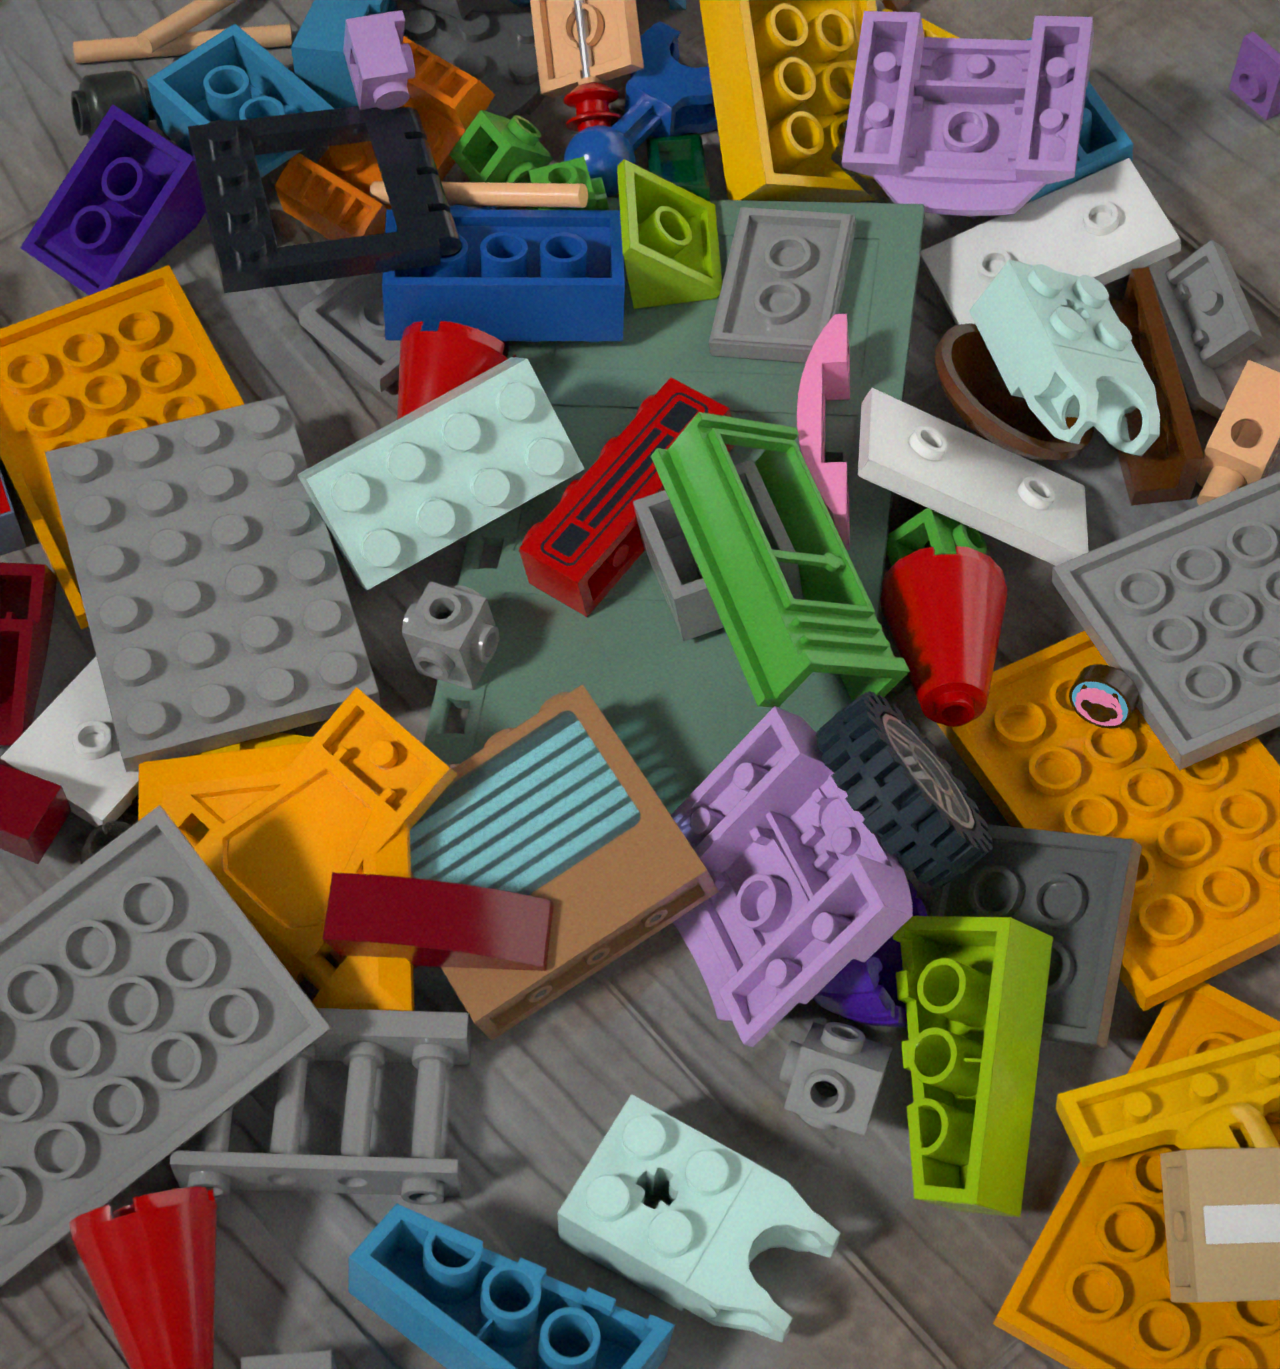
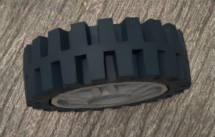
[816,691,993,889]

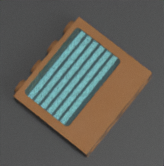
[410,684,719,1041]

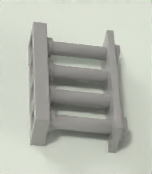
[170,1008,472,1205]

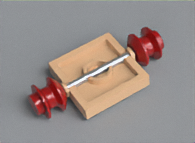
[530,0,644,132]

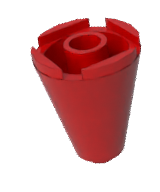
[397,321,517,420]
[880,546,1007,727]
[69,1186,217,1369]

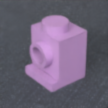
[343,10,415,110]

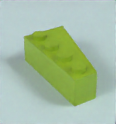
[893,916,1053,1218]

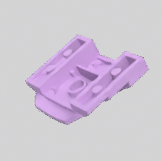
[842,11,1094,216]
[671,706,912,1047]

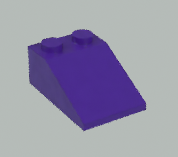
[20,104,205,295]

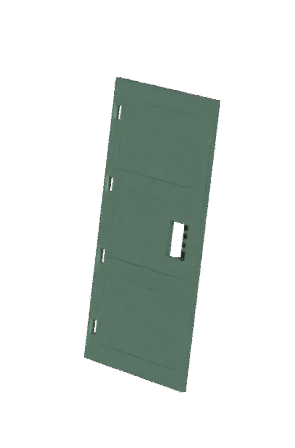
[424,198,925,819]

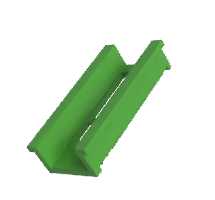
[651,412,910,708]

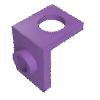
[1229,31,1280,121]

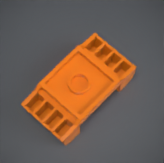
[275,36,495,240]

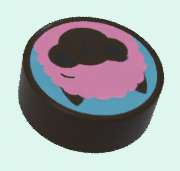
[1069,664,1139,729]

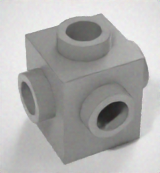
[402,581,500,690]
[779,1022,893,1136]

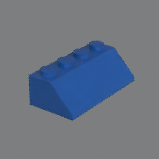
[382,209,625,342]

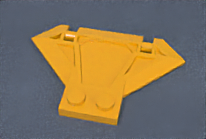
[138,687,458,1011]

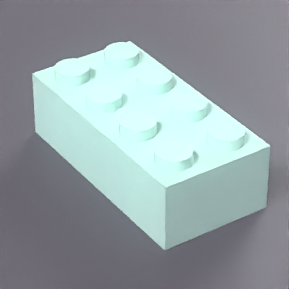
[297,357,584,590]

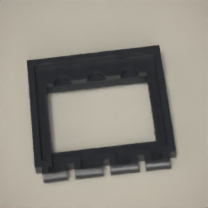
[188,106,462,293]

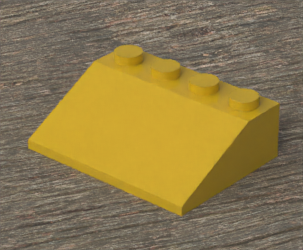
[699,0,890,203]

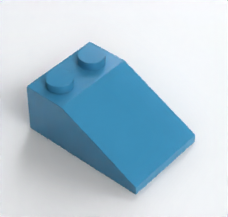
[147,24,334,178]

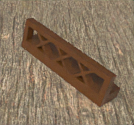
[1109,267,1204,505]

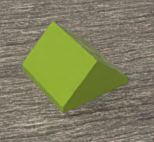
[617,159,722,309]

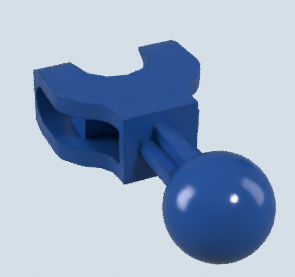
[564,22,718,198]

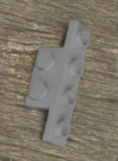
[1146,240,1262,420]

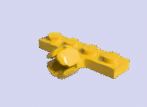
[1055,1030,1280,1168]

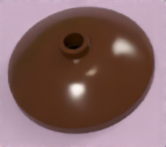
[935,323,1094,461]

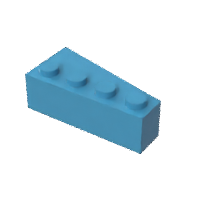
[348,1203,675,1369]

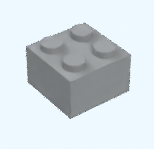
[633,459,803,642]

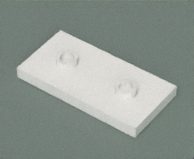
[920,158,1181,325]
[858,388,1089,566]
[0,657,139,833]

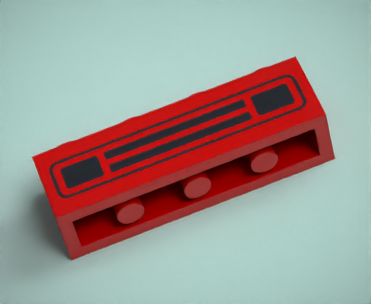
[519,377,735,617]

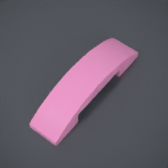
[797,314,850,550]

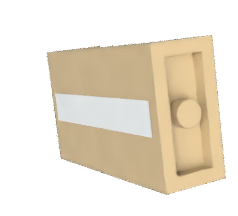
[1160,1148,1280,1302]

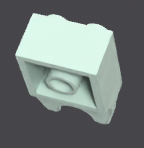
[969,260,1160,456]
[557,1094,840,1343]

